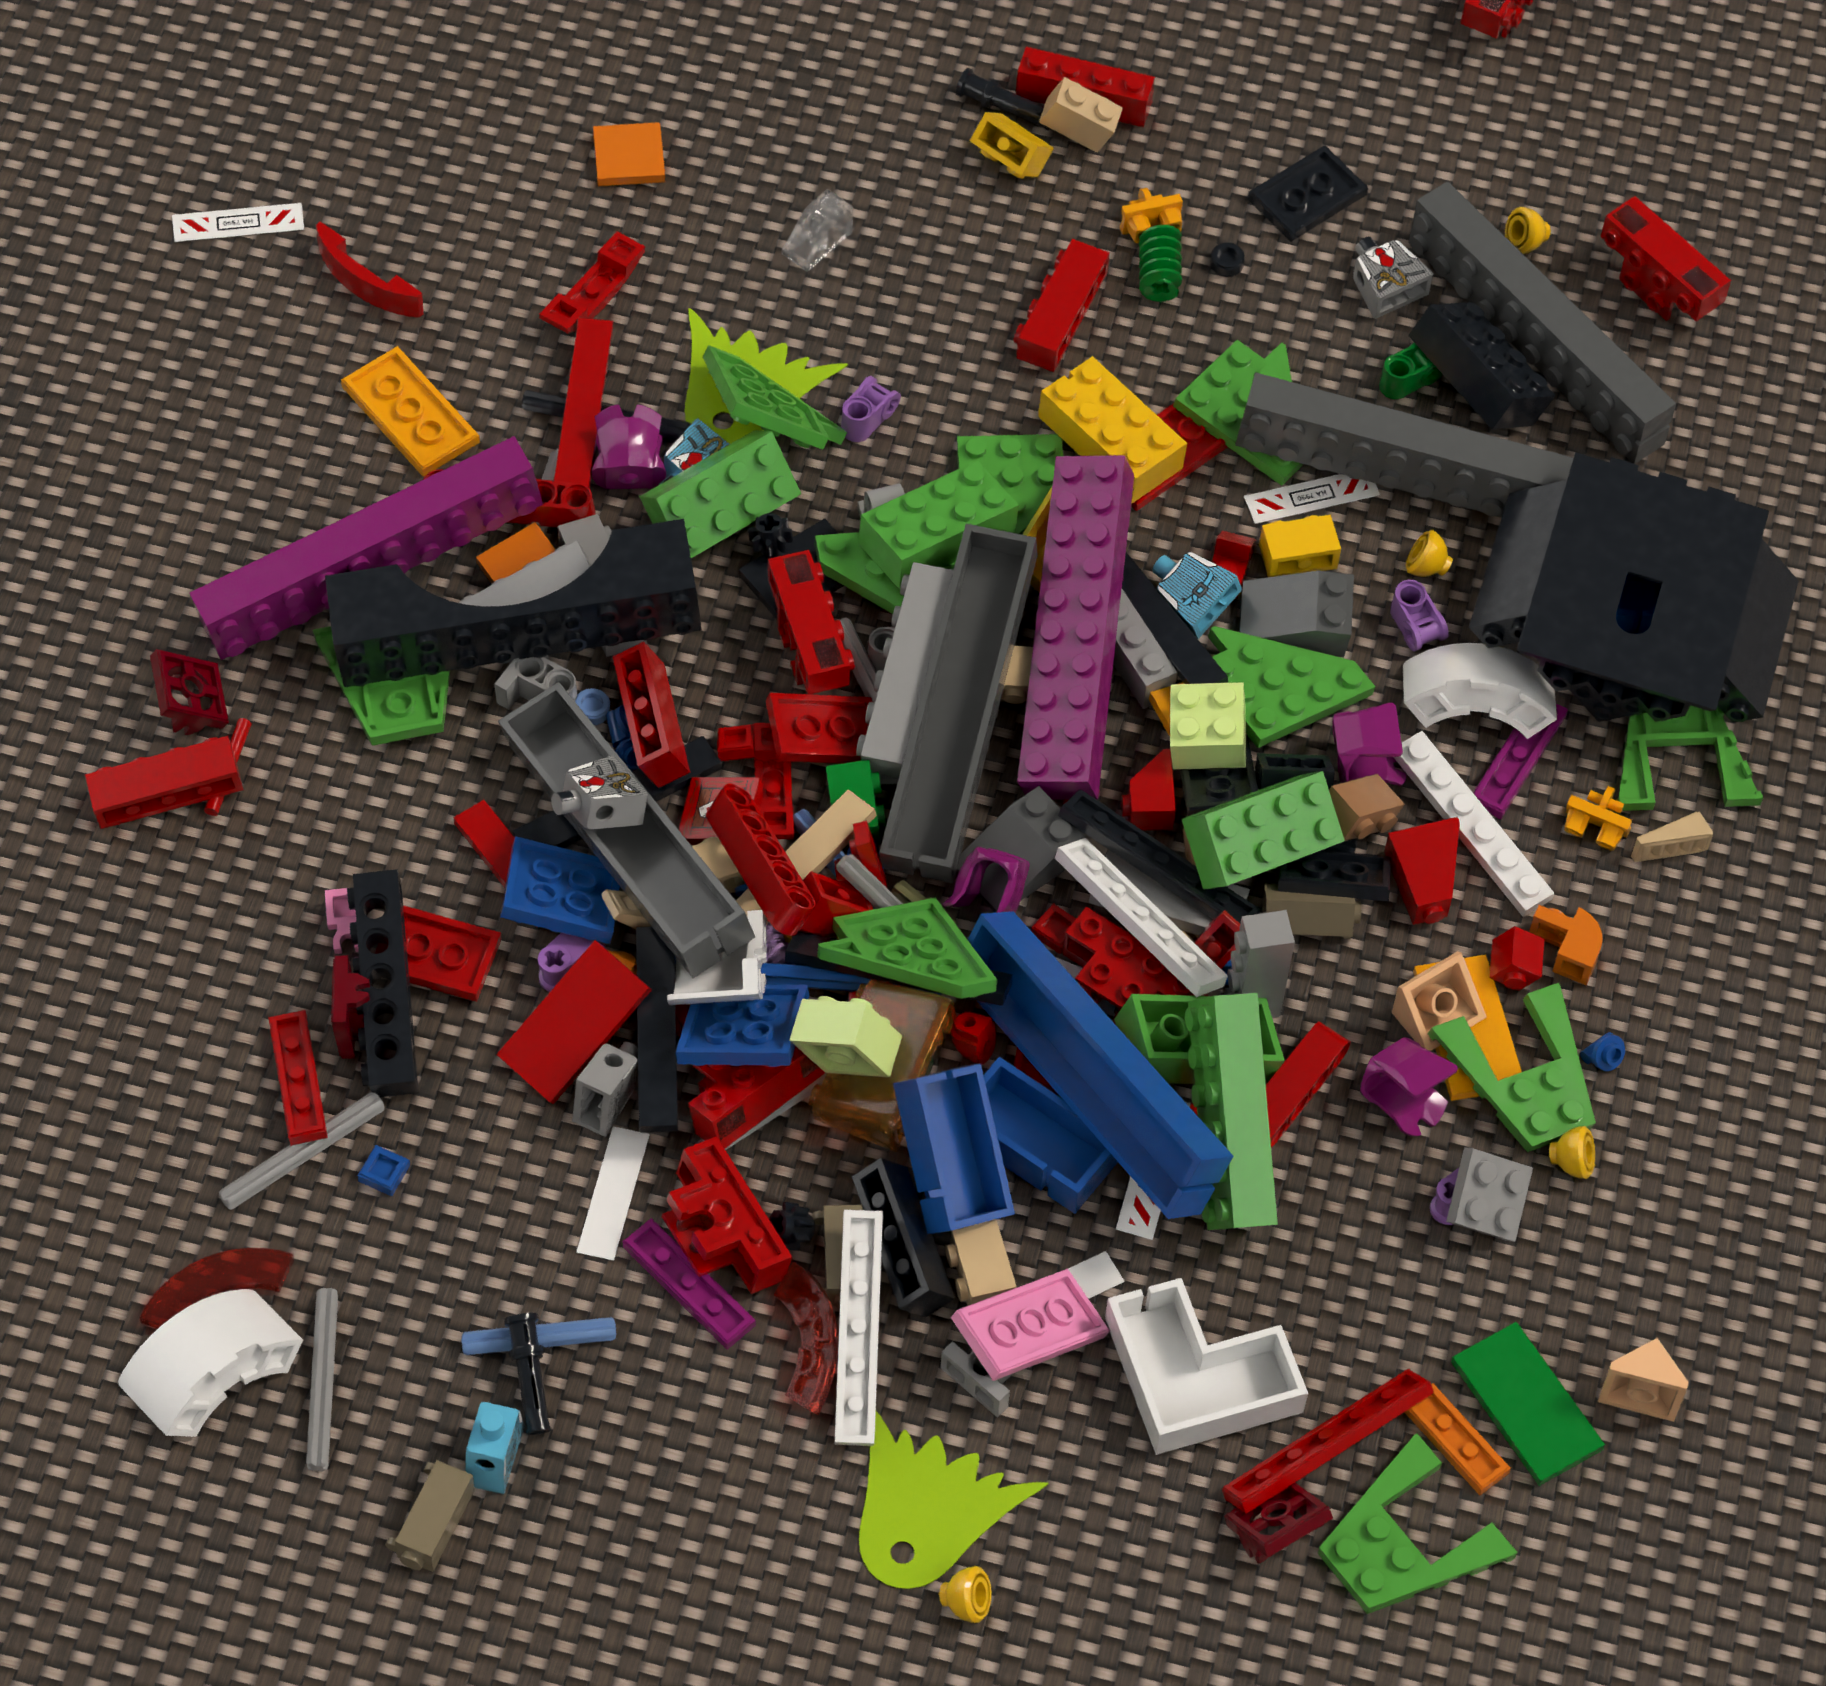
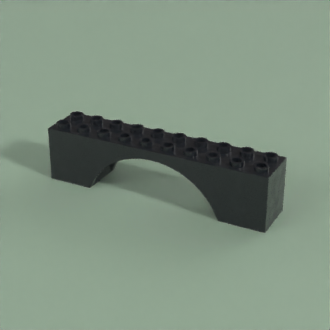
[325,519,702,687]

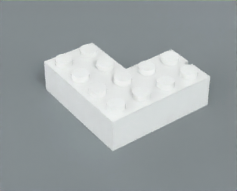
[1105,1278,1308,1455]

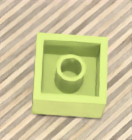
[1170,682,1246,769]
[789,996,902,1077]

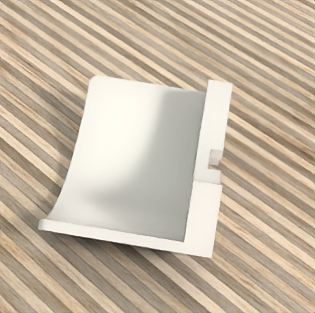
[1403,643,1557,739]
[667,910,767,1005]
[118,1289,303,1437]

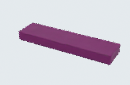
[1473,703,1568,820]
[623,1218,756,1350]

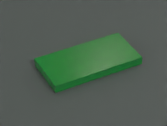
[1451,1321,1605,1486]

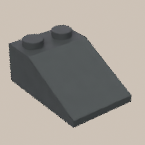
[1239,570,1354,657]
[956,786,1086,913]

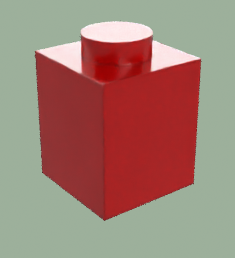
[1489,926,1545,991]

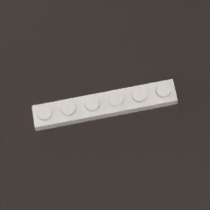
[1394,731,1554,917]
[1055,838,1228,997]
[835,1210,883,1446]

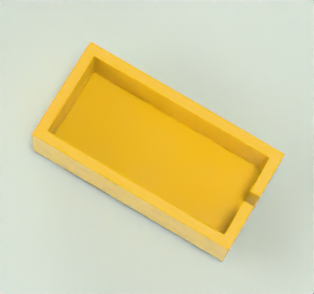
[1038,356,1187,504]

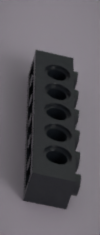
[347,869,419,1097]

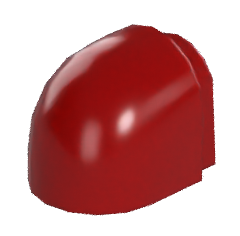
[951,1012,996,1065]

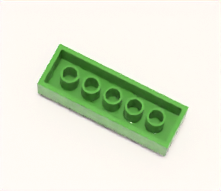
[1185,993,1278,1230]

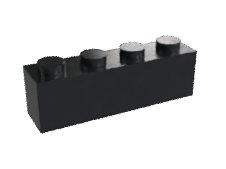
[852,1158,956,1317]

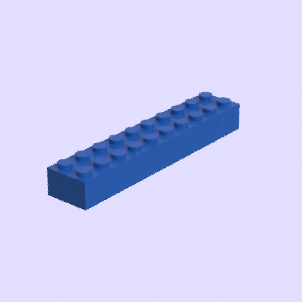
[968,911,1233,1219]

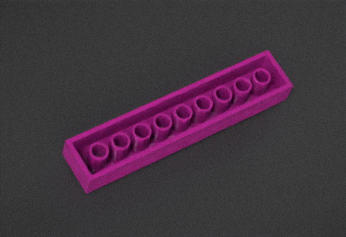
[189,436,543,660]
[1017,455,1134,800]

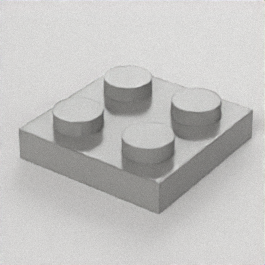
[1446,1147,1533,1242]

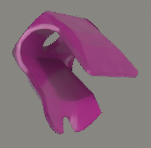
[591,404,666,489]
[1332,703,1406,786]
[942,846,1030,913]
[1360,1037,1458,1137]

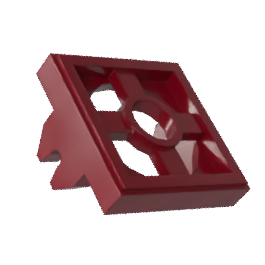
[150,649,229,735]
[331,955,377,1059]
[1224,1482,1333,1564]

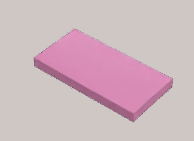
[951,1269,1110,1381]

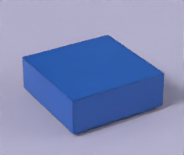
[357,1145,410,1196]

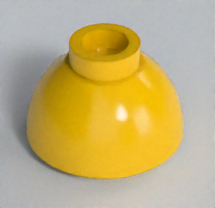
[1505,207,1551,254]
[1406,530,1453,577]
[1549,1126,1595,1179]
[939,1566,991,1623]

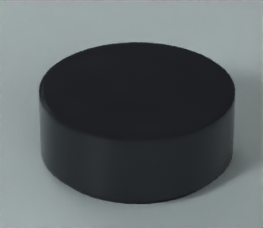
[1210,243,1245,277]

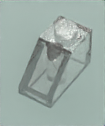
[782,189,853,272]

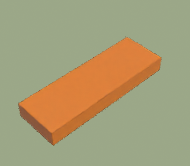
[1404,1383,1511,1495]

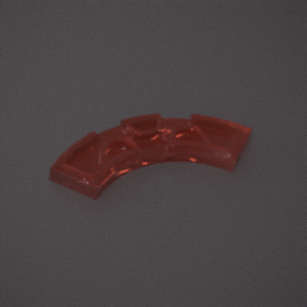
[139,1248,294,1329]
[774,1262,838,1415]

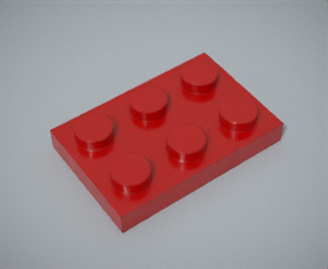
[766,693,872,764]
[374,905,502,1002]

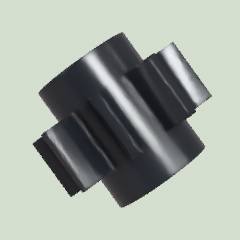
[748,513,793,557]
[769,1202,815,1251]

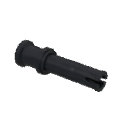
[955,68,1050,130]
[504,1313,551,1435]

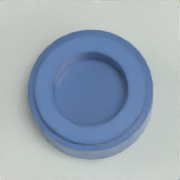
[575,688,610,725]

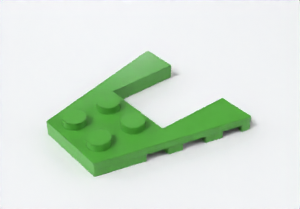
[313,626,450,746]
[1618,705,1763,811]
[1427,983,1596,1152]
[1317,1433,1517,1614]

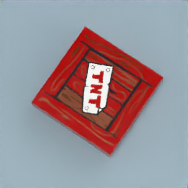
[679,777,764,845]

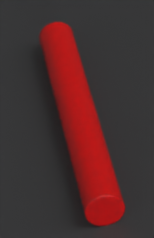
[204,718,252,816]

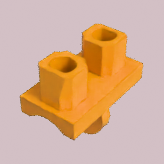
[1119,188,1183,243]
[1564,786,1632,851]

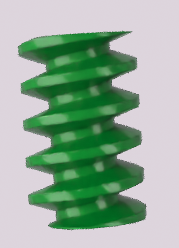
[1139,225,1182,302]

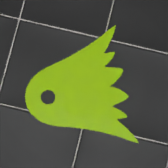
[685,308,849,444]
[859,1411,1048,1589]

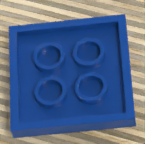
[500,836,620,944]
[676,984,810,1067]

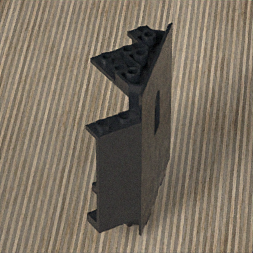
[1469,452,1799,723]

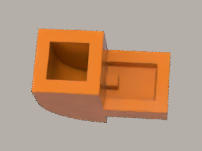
[1529,905,1603,986]

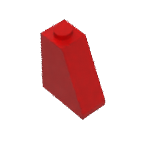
[1384,817,1460,925]

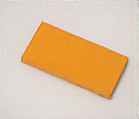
[341,346,480,477]
[1413,954,1522,1101]

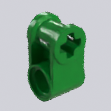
[1379,343,1443,399]

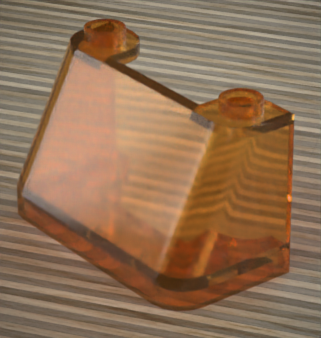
[808,979,956,1152]

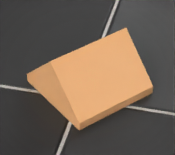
[1392,951,1487,1051]
[1598,1338,1689,1422]

